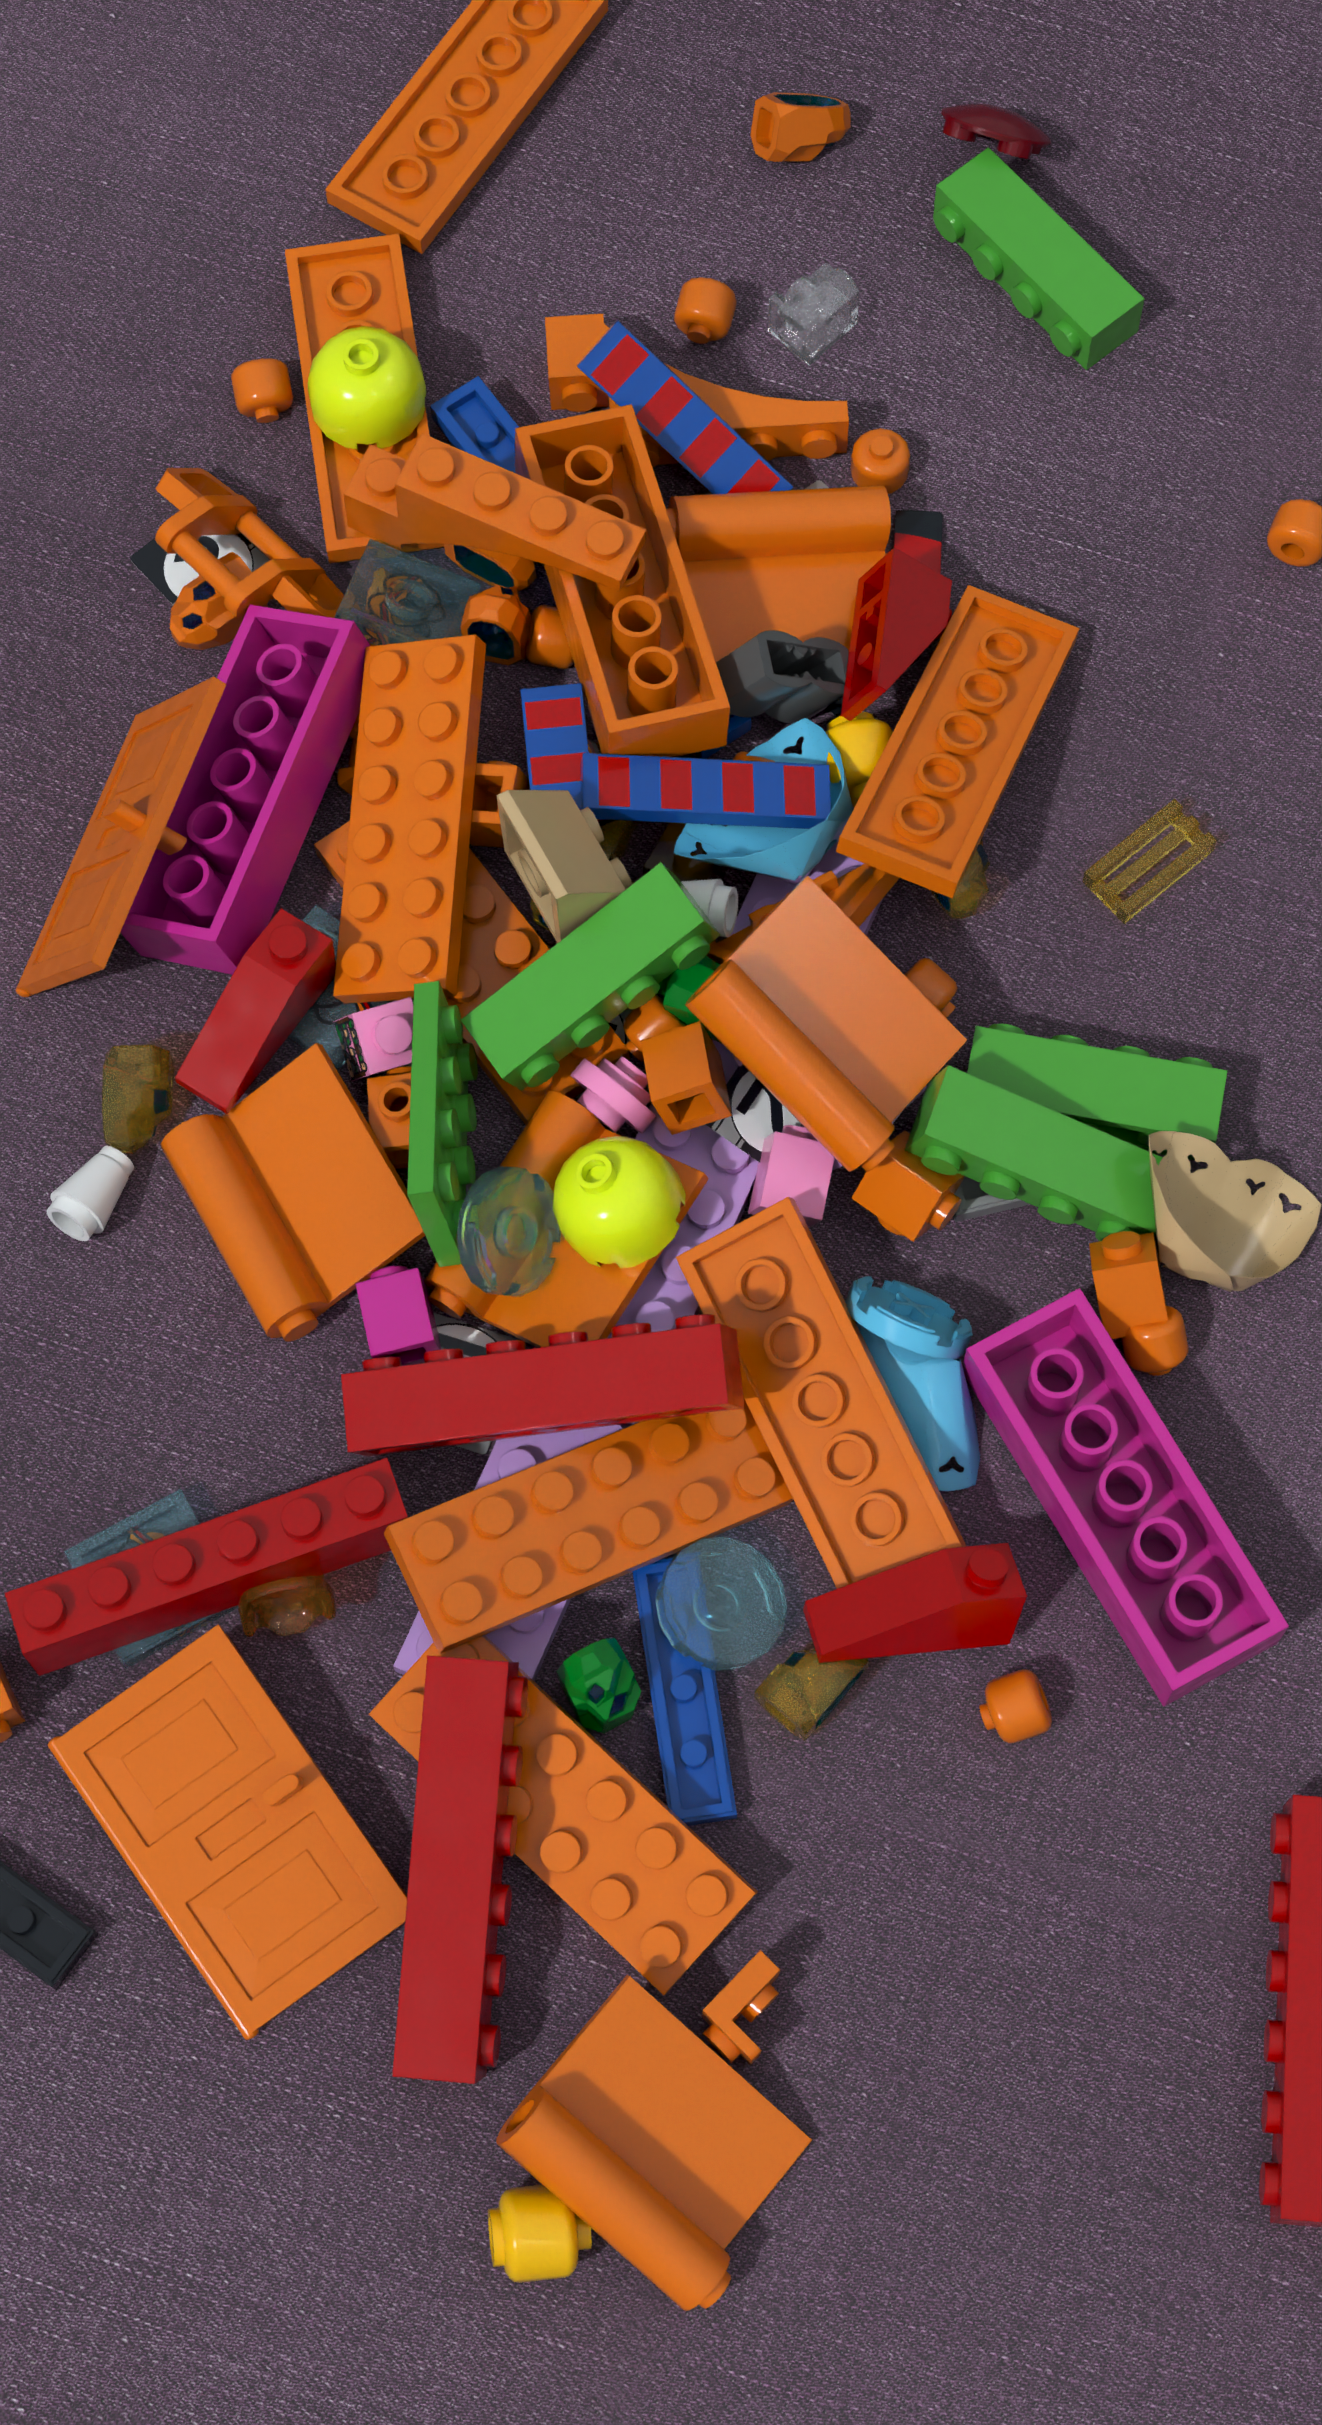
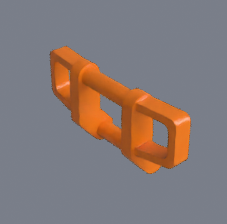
[155,468,359,622]

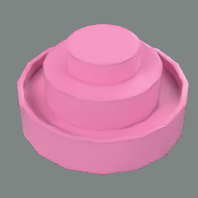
[570,1056,656,1134]

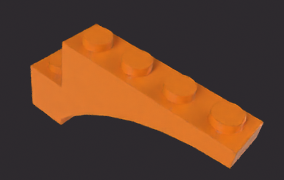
[545,314,849,467]
[343,433,646,592]

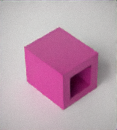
[355,1266,441,1366]

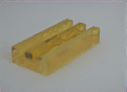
[1082,798,1217,924]

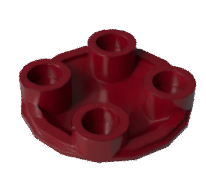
[941,104,1051,159]

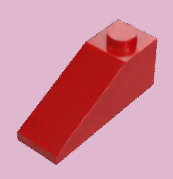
[841,547,952,721]
[175,908,336,1114]
[803,1543,1027,1663]

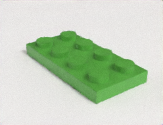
[407,981,478,1267]

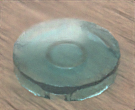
[457,1166,561,1297]
[655,1537,788,1671]

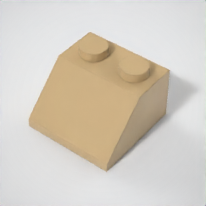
[496,790,632,943]

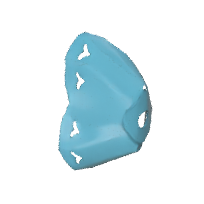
[674,718,853,881]
[856,1323,980,1491]

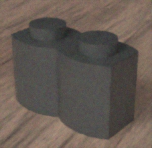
[716,630,849,724]

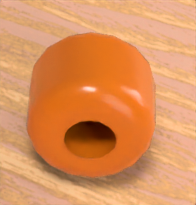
[674,277,737,344]
[231,358,293,423]
[850,428,910,494]
[1267,499,1322,567]
[526,605,574,669]
[904,958,957,1018]
[623,994,686,1062]
[1121,1305,1189,1376]
[979,1669,1052,1743]

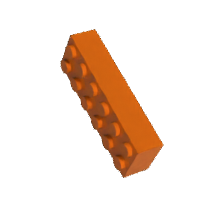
[515,404,730,757]

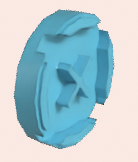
[845,1276,973,1359]

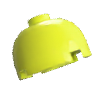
[308,326,426,450]
[552,1136,686,1268]

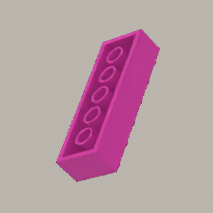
[120,605,371,975]
[962,1288,1289,1707]

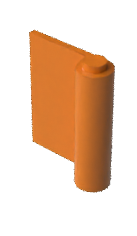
[666,485,891,662]
[685,876,967,1172]
[161,1043,425,1342]
[424,1091,709,1348]
[496,1975,812,2311]

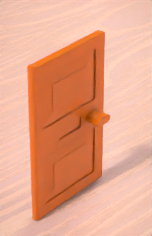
[16,676,227,998]
[48,1624,407,2040]

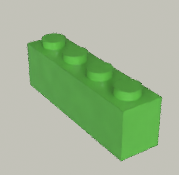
[933,147,1145,370]
[461,862,720,1091]
[967,1024,1228,1160]
[905,1065,1163,1241]

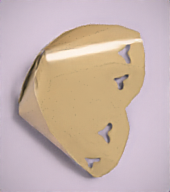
[1149,1131,1322,1292]

